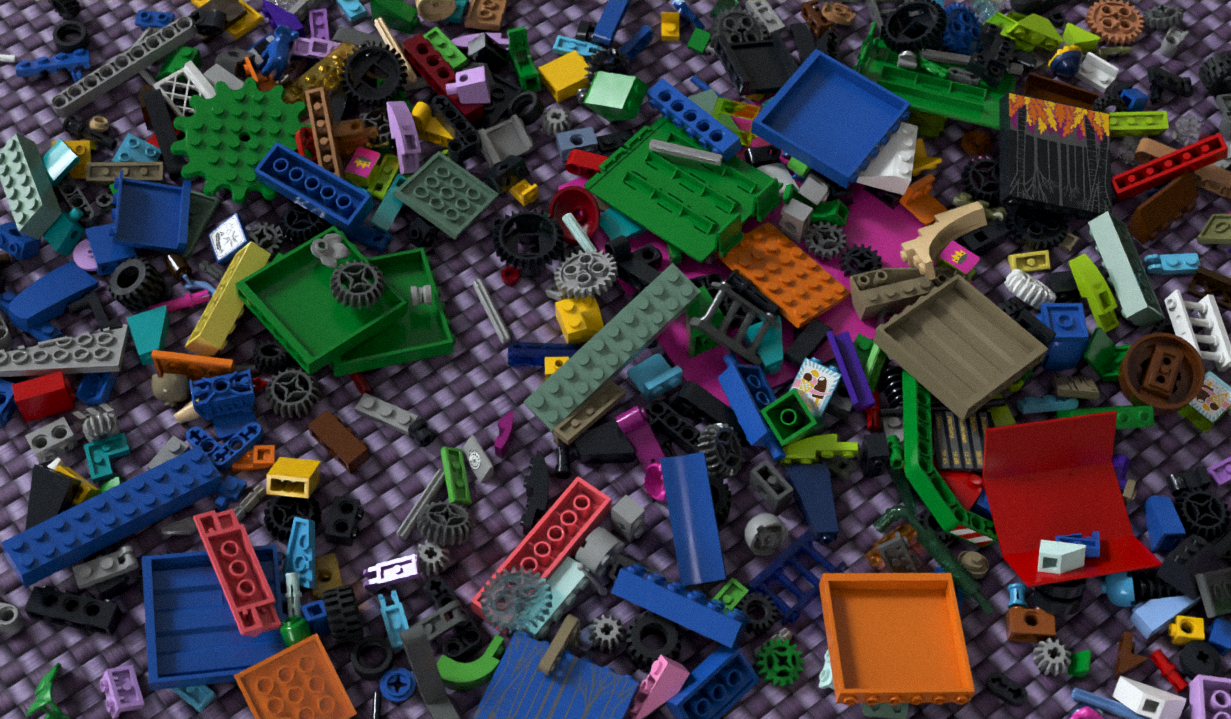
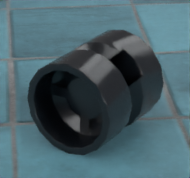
[576,19,603,47]

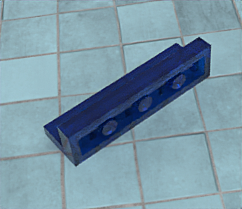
[507,342,585,367]

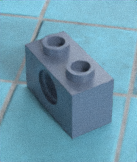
[556,126,598,162]

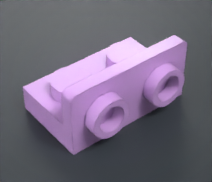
[100,665,144,719]

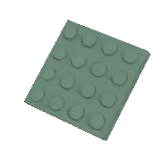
[393,151,499,240]

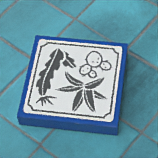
[207,213,250,265]

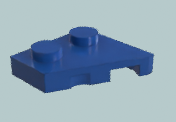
[1055,531,1100,558]

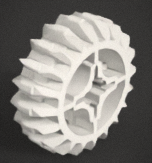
[1004,269,1057,311]

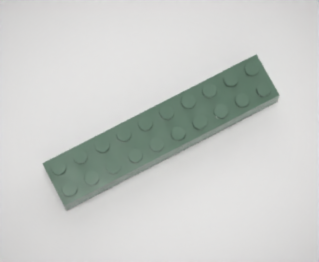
[523,263,701,435]

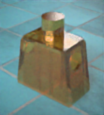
[332,119,380,158]

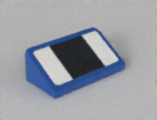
[246,33,275,70]

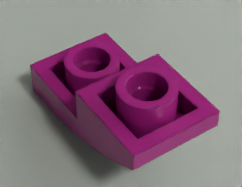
[494,411,514,459]

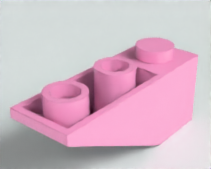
[628,655,690,719]

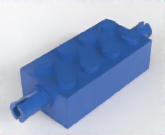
[717,353,786,462]

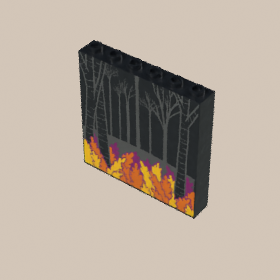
[999,92,1112,220]

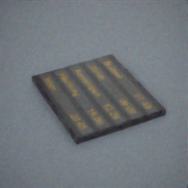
[931,411,994,472]

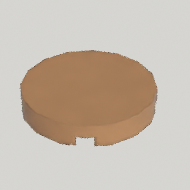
[821,2,856,25]

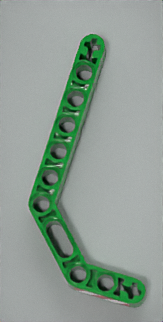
[902,370,998,548]

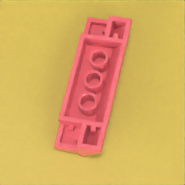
[193,509,281,638]

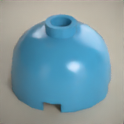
[1101,571,1135,607]

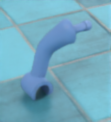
[183,274,216,298]

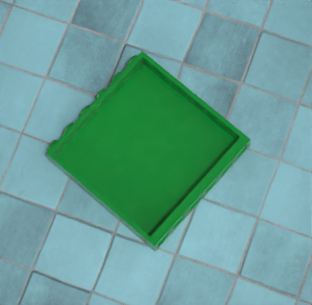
[235,226,408,376]
[331,248,456,377]

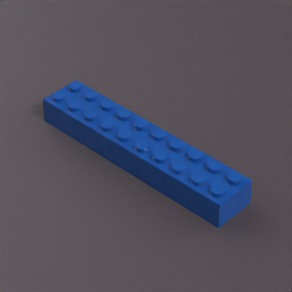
[1,445,222,588]

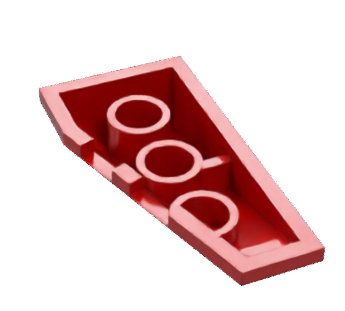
[902,454,984,511]

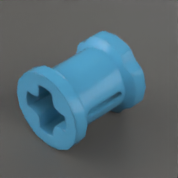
[1008,583,1028,609]

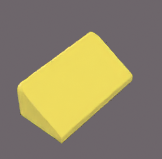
[1007,250,1051,272]

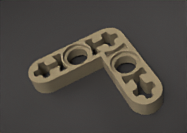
[538,614,581,676]

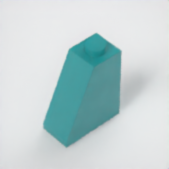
[127,305,170,366]
[742,315,783,376]

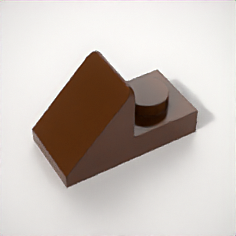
[1114,631,1148,680]

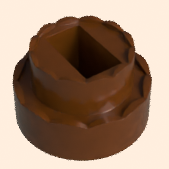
[1118,333,1205,415]

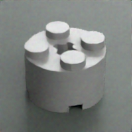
[575,526,625,579]

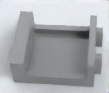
[477,114,533,169]

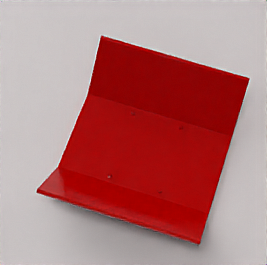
[982,411,1162,587]

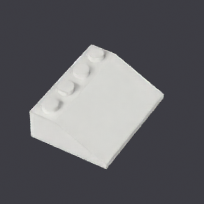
[856,122,918,195]

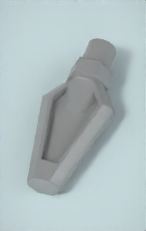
[162,516,198,535]

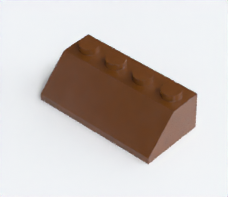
[1127,170,1199,245]

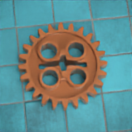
[1085,0,1144,46]

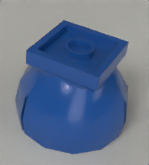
[1035,303,1090,372]

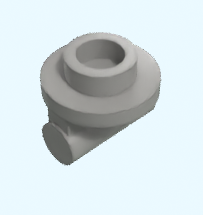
[897,51,917,70]

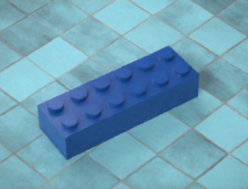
[254,142,375,236]
[611,564,750,648]

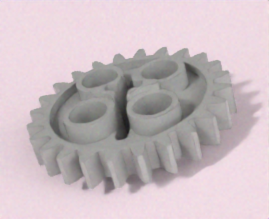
[554,249,618,300]

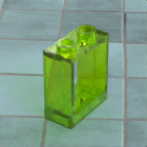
[711,97,761,146]

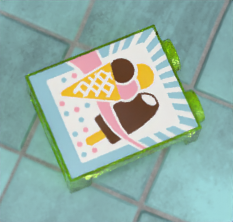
[1178,370,1231,433]

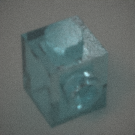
[971,0,998,23]

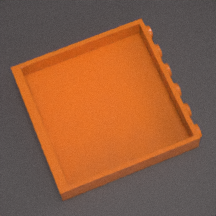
[819,573,975,705]

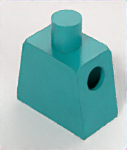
[42,207,84,256]

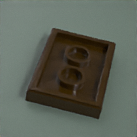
[188,0,248,45]

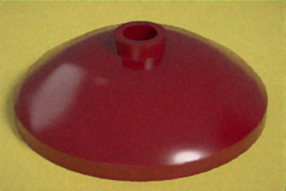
[549,186,601,244]

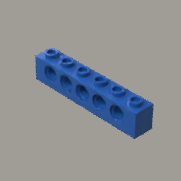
[646,78,742,163]

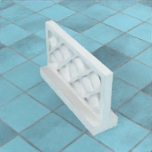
[153,60,215,117]

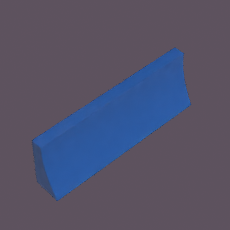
[660,452,727,587]

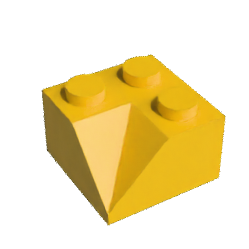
[555,295,604,347]

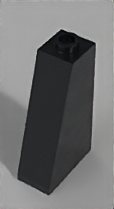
[25,464,81,530]

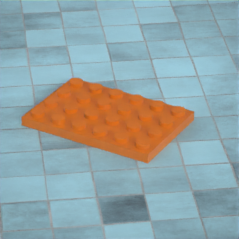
[715,221,851,329]

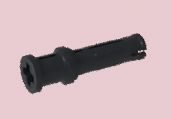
[62,115,118,151]
[726,269,781,316]

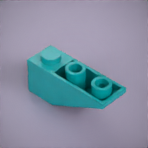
[370,173,407,233]

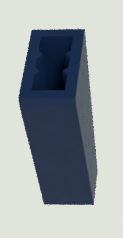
[784,463,839,543]

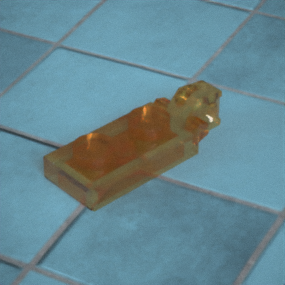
[864,523,919,567]

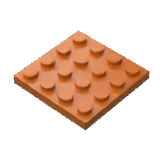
[234,633,357,719]

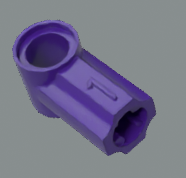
[1112,454,1131,494]

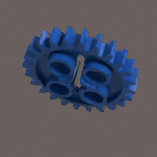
[941,3,985,56]

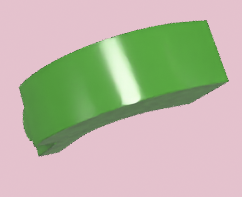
[437,634,506,690]

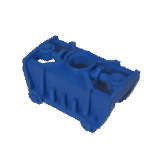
[190,368,255,421]

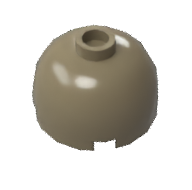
[151,373,193,407]

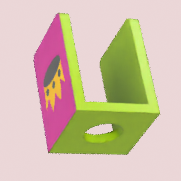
[935,240,980,279]

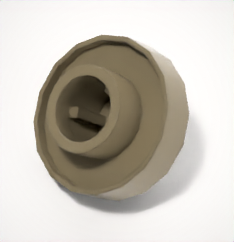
[956,551,989,579]

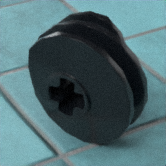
[1179,640,1221,680]

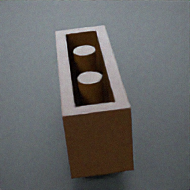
[308,410,369,474]

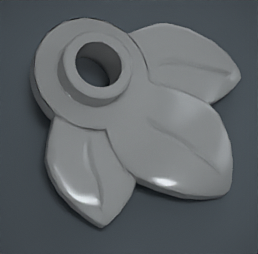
[311,233,350,269]

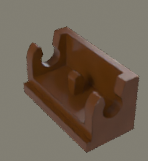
[801,0,835,38]

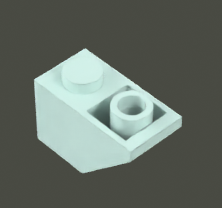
[1038,540,1086,574]

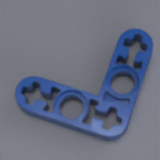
[186,422,264,471]

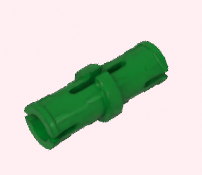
[887,435,904,469]

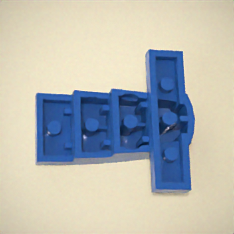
[0,261,98,342]

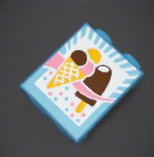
[789,357,843,420]

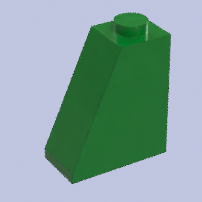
[370,0,420,34]

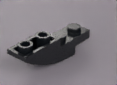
[520,450,549,535]

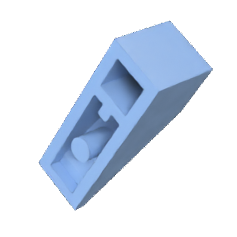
[1129,595,1200,639]

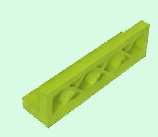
[1107,111,1169,137]

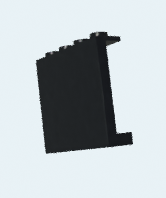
[714,30,799,96]

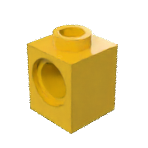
[1168,615,1205,645]

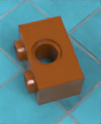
[1005,606,1056,643]

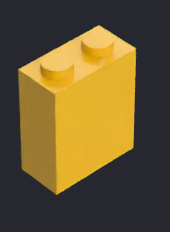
[538,50,590,103]
[266,457,321,498]

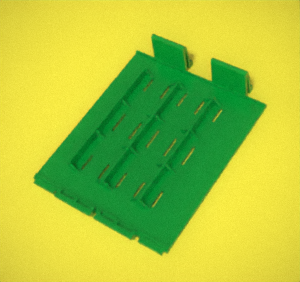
[853,22,1016,130]
[584,116,784,264]

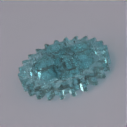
[480,566,553,634]

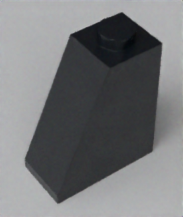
[570,419,635,464]

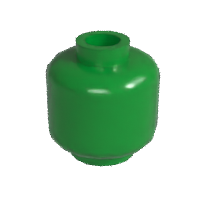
[280,615,313,647]

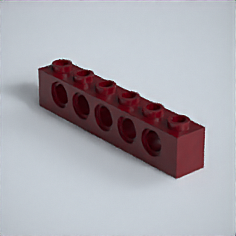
[402,33,484,124]

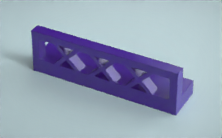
[826,330,876,412]

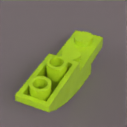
[1068,254,1120,333]
[777,434,860,466]

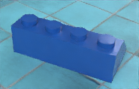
[665,644,760,719]

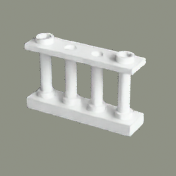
[1164,289,1231,372]

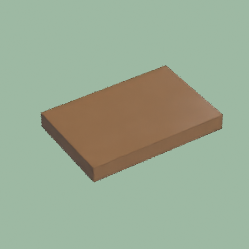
[465,0,509,31]

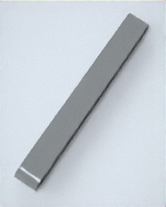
[51,16,196,117]

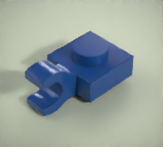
[215,475,247,512]

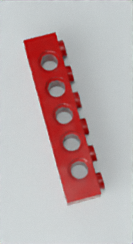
[1111,133,1228,202]

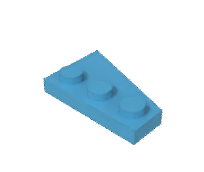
[282,517,316,589]

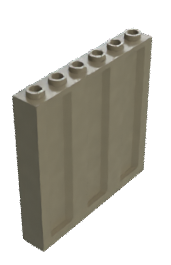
[873,274,1048,421]

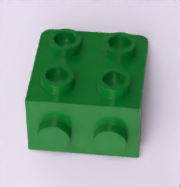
[1084,327,1131,382]

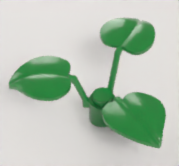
[25,662,72,719]

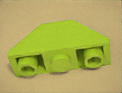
[1008,13,1063,51]

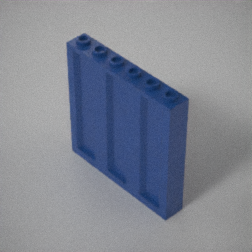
[142,545,288,691]

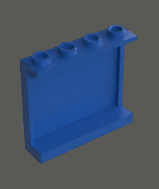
[109,170,191,254]

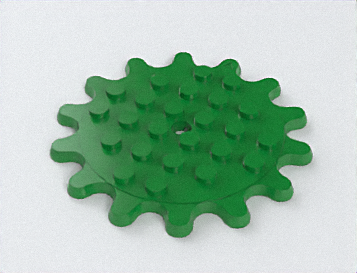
[170,78,313,204]

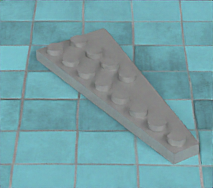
[0,324,129,377]

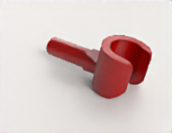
[252,377,267,393]

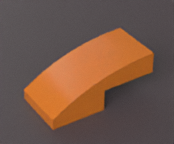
[232,445,275,472]

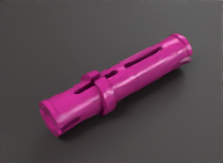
[149,289,211,313]

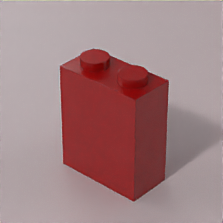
[12,371,77,422]

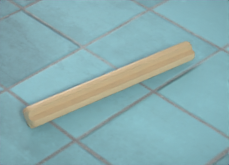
[374,17,418,84]

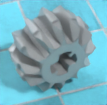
[541,106,572,137]
[83,412,120,442]
[413,539,450,576]
[588,614,625,653]
[1033,637,1071,677]

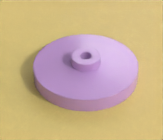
[73,239,96,271]

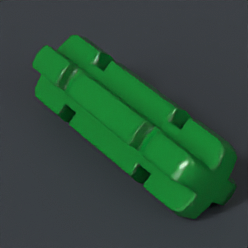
[919,58,951,80]

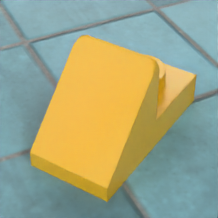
[661,12,680,41]

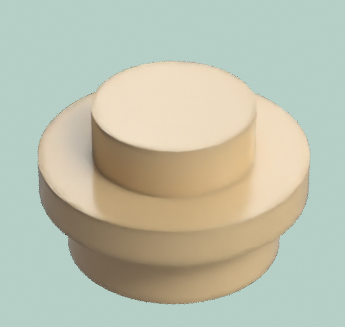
[90,116,109,133]

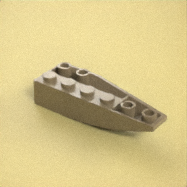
[849,267,972,321]

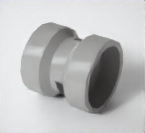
[410,285,432,306]

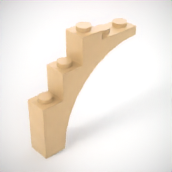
[900,201,987,281]

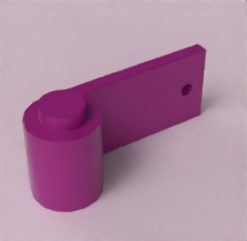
[616,405,666,472]

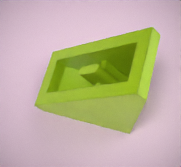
[1062,22,1100,53]

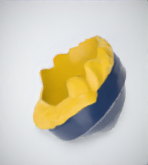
[1048,45,1083,77]

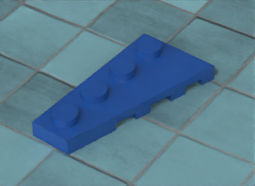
[15,49,91,77]

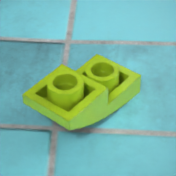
[983,394,1016,427]

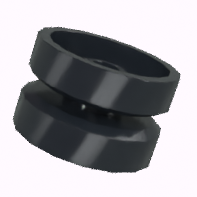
[1033,578,1086,615]

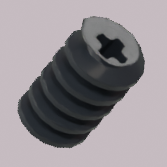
[879,366,903,408]
[1132,572,1179,600]

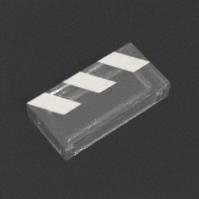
[72,402,118,433]

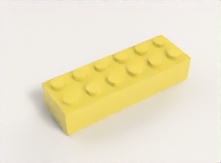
[185,241,271,357]

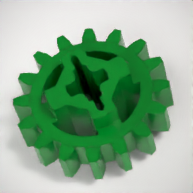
[755,638,805,688]

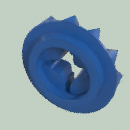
[380,667,416,703]

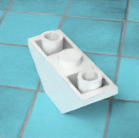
[1113,676,1186,719]

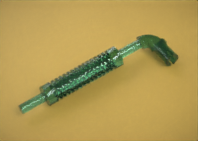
[873,505,995,616]

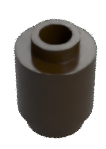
[165,253,192,281]

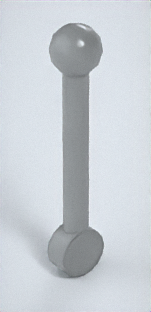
[577,563,607,596]

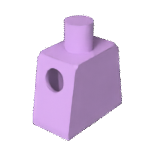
[446,66,491,103]

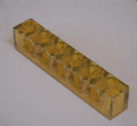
[283,40,359,109]

